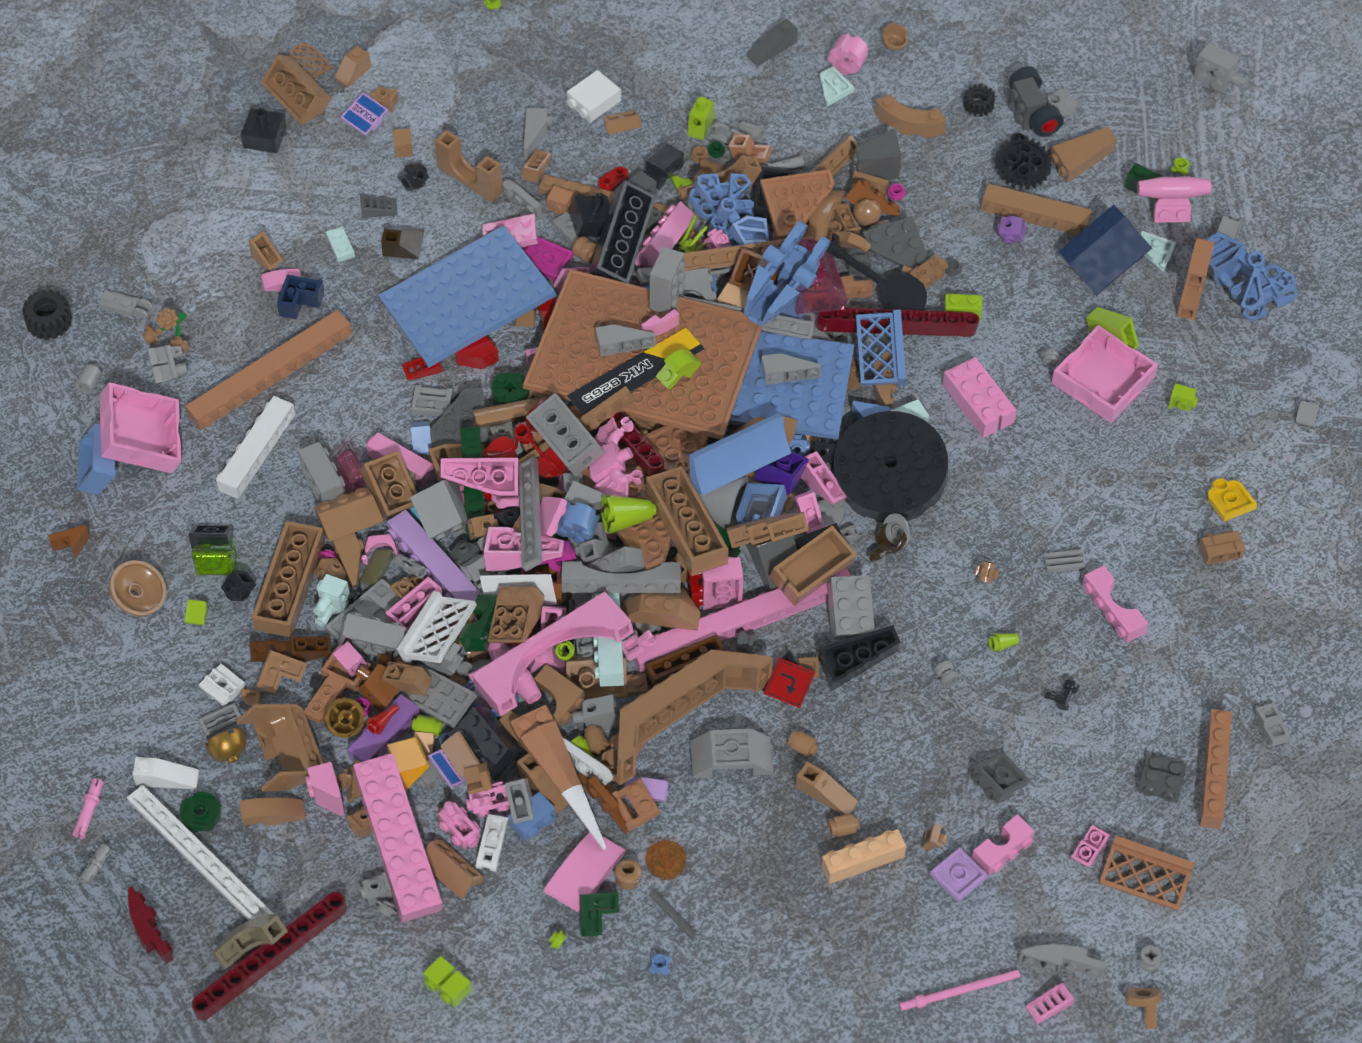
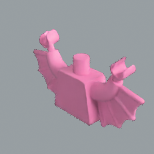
[589,417,643,497]

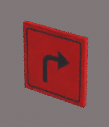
[764,658,816,709]

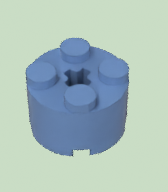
[556,502,600,544]

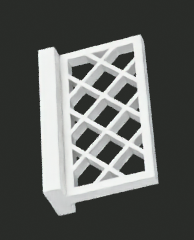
[397,591,477,663]

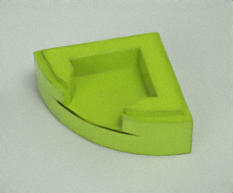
[671,176,693,191]

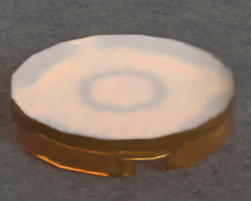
[645,840,687,880]

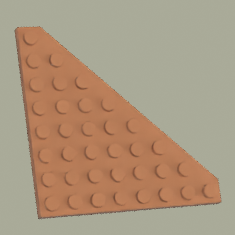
[571,425,709,571]

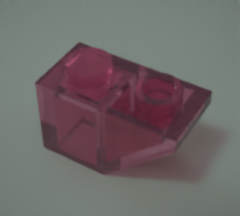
[336,449,366,493]

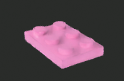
[482,214,538,247]

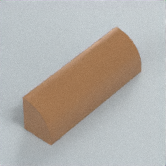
[472,396,547,429]

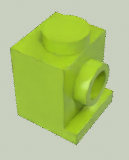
[1168,383,1199,411]

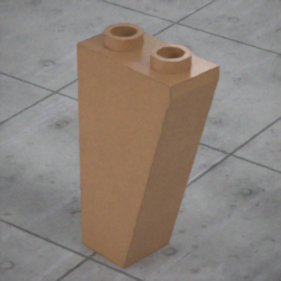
[1050,127,1117,183]

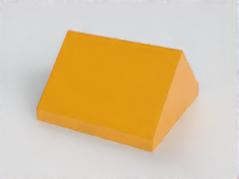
[387,737,430,791]

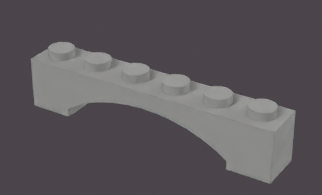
[562,562,681,593]

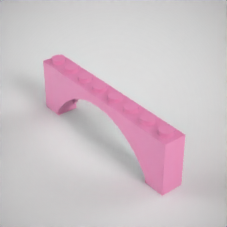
[472,591,634,716]

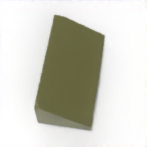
[360,550,393,586]

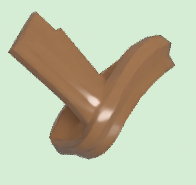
[1125,987,1162,1029]

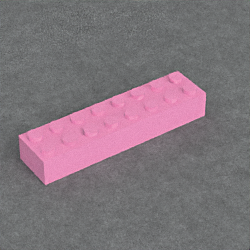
[353,753,442,923]

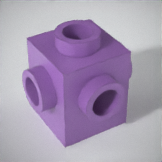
[997,216,1027,243]

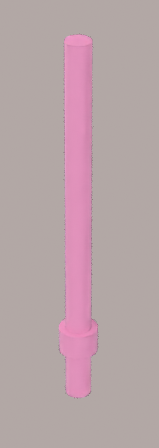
[899,969,1020,1011]

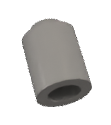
[75,364,101,394]

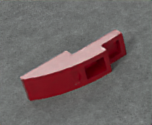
[128,886,173,964]

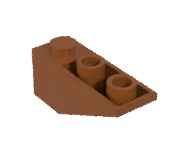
[845,179,902,216]

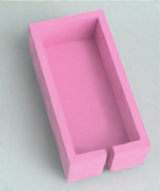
[943,357,1017,438]

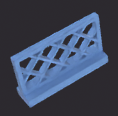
[856,310,906,386]

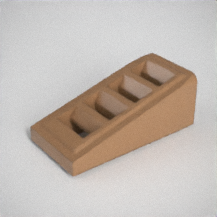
[522,149,552,183]

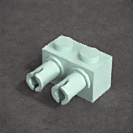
[313,574,350,627]

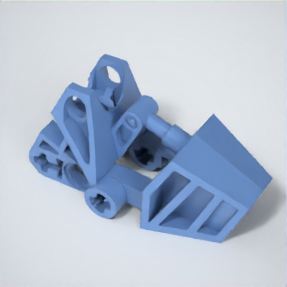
[688,173,769,246]
[744,221,831,327]
[1207,232,1297,322]

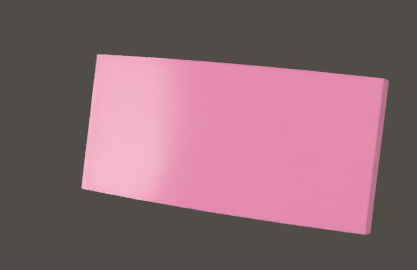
[543,832,625,912]

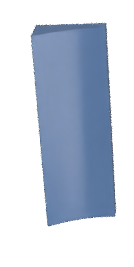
[689,413,791,495]

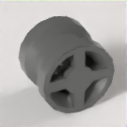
[736,631,756,653]

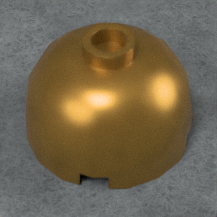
[323,698,364,738]
[204,727,246,764]

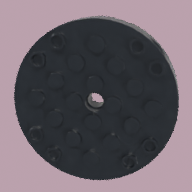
[834,411,948,523]

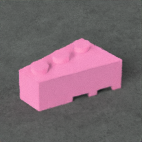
[385,577,443,638]

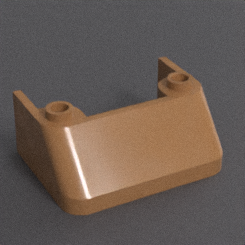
[236,704,324,792]

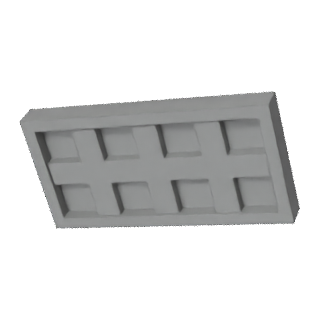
[325,579,401,641]
[396,663,477,728]

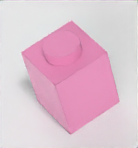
[333,641,367,677]

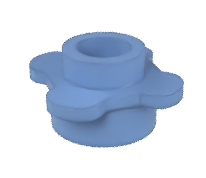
[649,954,671,976]

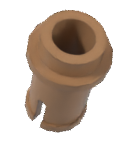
[677,184,695,200]

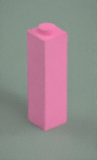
[366,432,434,487]

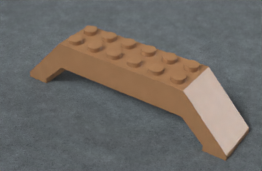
[617,650,773,785]

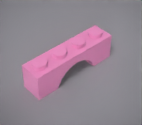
[1082,565,1148,643]

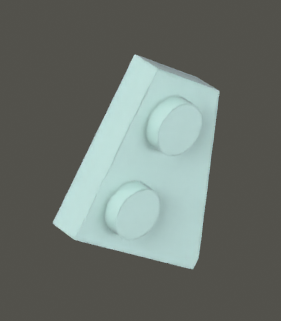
[819,66,854,107]
[1141,231,1176,272]

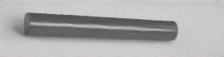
[650,890,697,939]

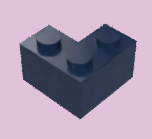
[277,274,324,319]

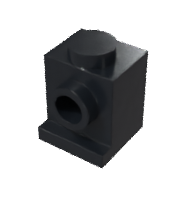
[494,506,520,528]

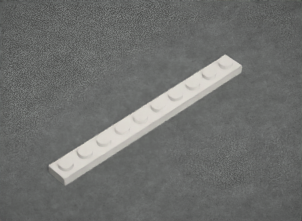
[127,785,274,921]

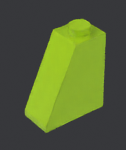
[1086,307,1139,349]

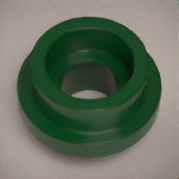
[708,141,725,158]

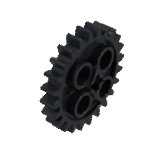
[994,136,1052,190]

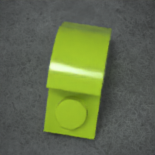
[656,349,702,389]

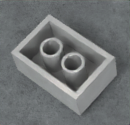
[650,247,686,314]
[298,442,347,503]
[827,575,875,640]
[337,613,405,657]

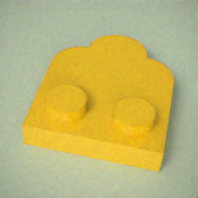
[1207,478,1257,522]

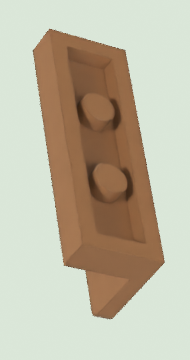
[425,839,484,899]

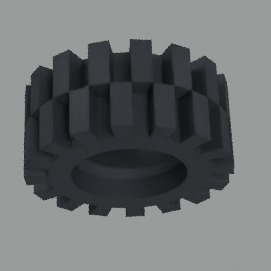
[963,84,996,117]

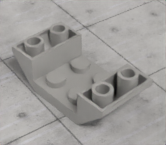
[690,728,773,778]

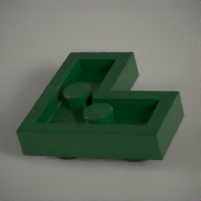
[579,891,619,937]

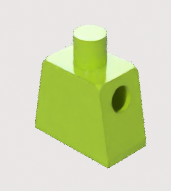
[688,97,715,140]

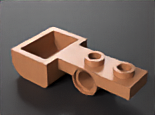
[304,647,371,725]

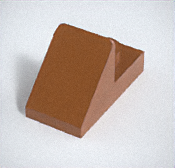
[48,525,90,558]

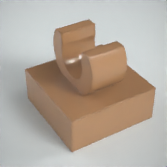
[921,823,948,851]

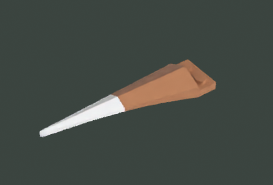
[509,705,606,850]

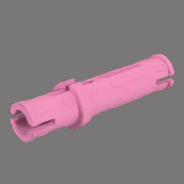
[72,778,105,839]

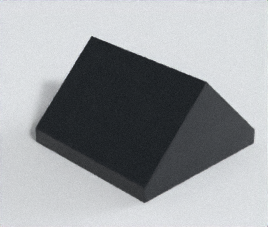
[189,525,234,552]

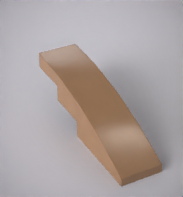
[726,512,809,548]

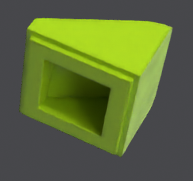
[185,600,208,625]

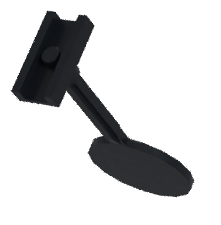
[823,233,927,311]

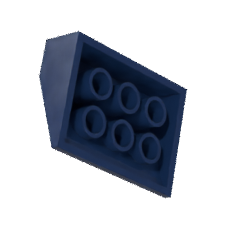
[1059,205,1152,296]

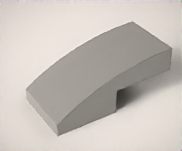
[1255,703,1291,746]

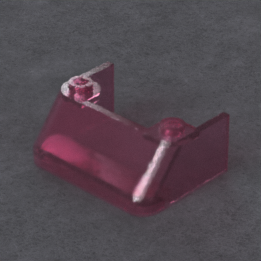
[781,239,848,314]

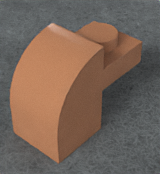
[729,134,772,163]

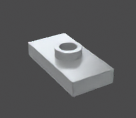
[552,212,580,244]

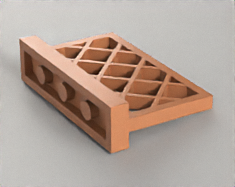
[1099,835,1194,911]

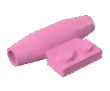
[1137,177,1211,223]
[469,643,542,707]

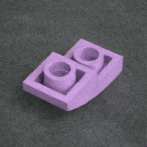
[624,777,669,802]

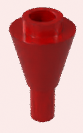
[367,704,399,735]

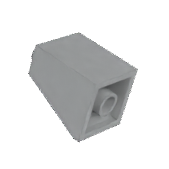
[410,480,468,541]

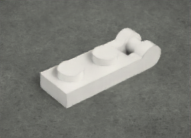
[476,814,508,872]

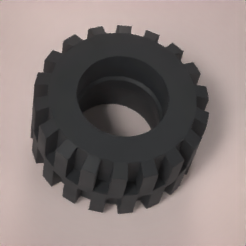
[22,290,72,340]

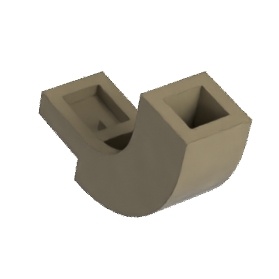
[211,914,288,969]

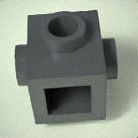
[449,540,482,569]

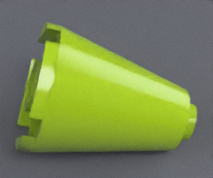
[601,495,656,534]

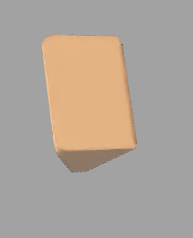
[414,732,435,758]

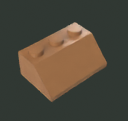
[359,451,417,521]
[314,487,384,541]
[566,652,628,699]

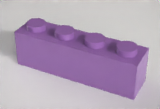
[347,694,420,762]

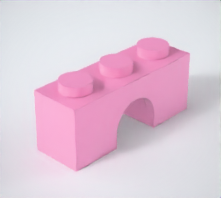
[972,814,1035,876]

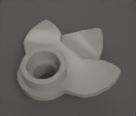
[1046,89,1080,117]

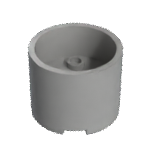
[697,476,749,530]

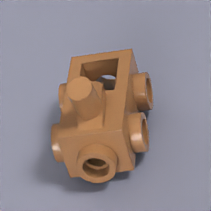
[902,254,948,289]

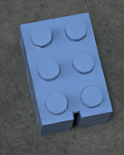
[77,423,117,495]

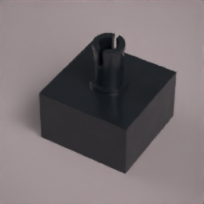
[241,108,287,154]
[568,193,610,237]

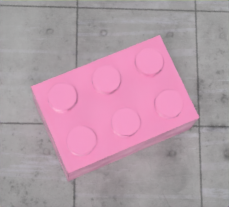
[700,557,743,612]

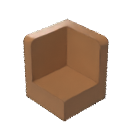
[463,763,492,795]

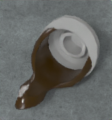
[869,513,911,561]

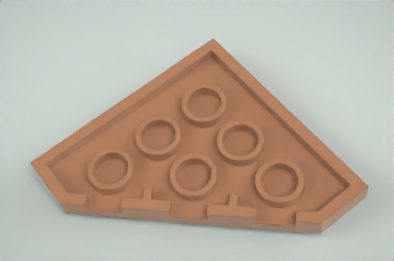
[760,169,834,240]

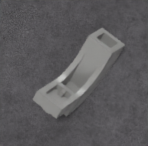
[412,642,464,677]

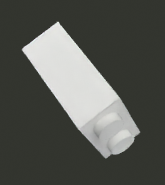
[567,70,621,123]

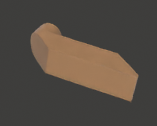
[826,231,871,252]

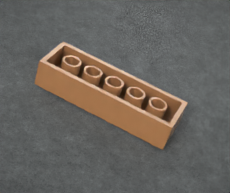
[646,466,728,576]
[252,521,325,637]

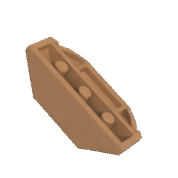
[621,589,701,631]

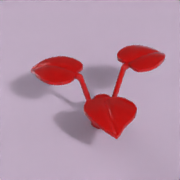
[481,397,567,478]

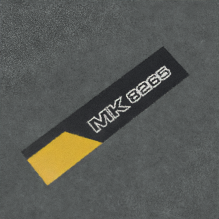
[567,328,705,415]

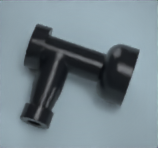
[1045,680,1080,711]

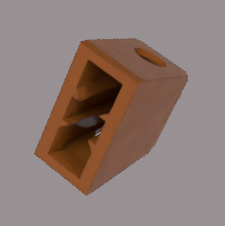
[355,664,399,712]

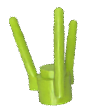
[678,215,708,253]

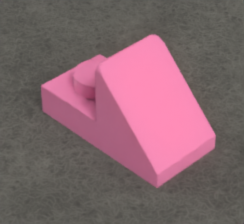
[794,490,824,534]

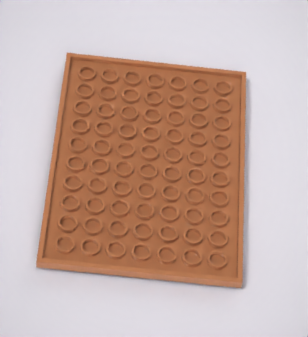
[523,269,763,440]

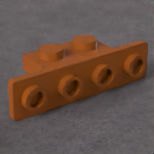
[577,772,637,834]

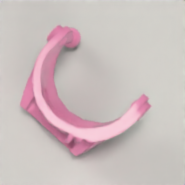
[361,534,399,565]

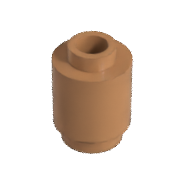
[584,725,610,756]
[788,731,819,757]
[828,813,859,837]

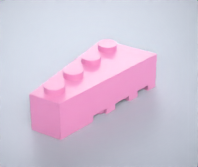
[635,201,695,268]

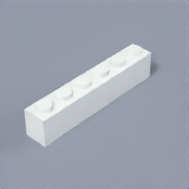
[216,396,295,499]

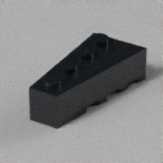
[818,625,900,691]

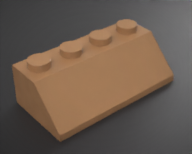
[261,54,332,124]

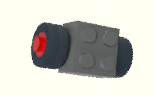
[1009,66,1064,137]

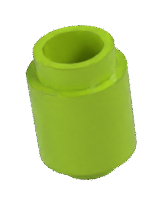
[412,715,442,736]

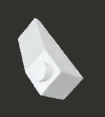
[133,757,199,789]

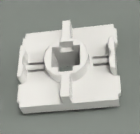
[198,664,245,706]

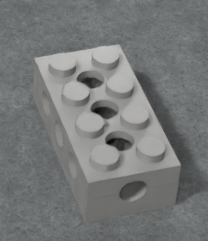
[526,393,605,477]

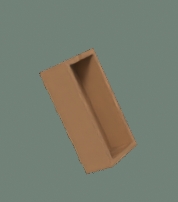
[769,525,857,606]

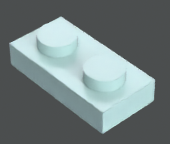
[326,226,355,262]

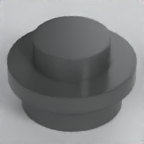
[945,259,962,276]

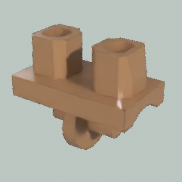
[336,760,361,802]

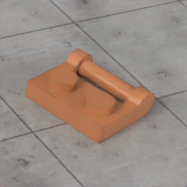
[611,779,661,831]

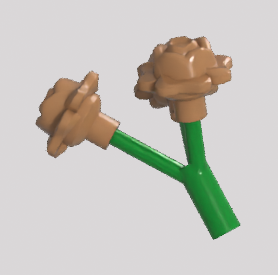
[143,307,190,354]

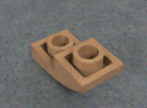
[390,576,427,599]

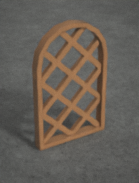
[290,44,332,79]

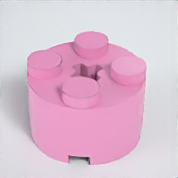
[828,34,868,76]

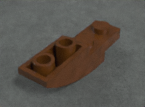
[249,636,331,662]

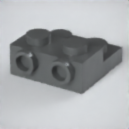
[970,752,1030,804]
[1138,753,1187,802]

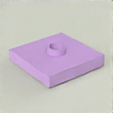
[929,847,988,903]

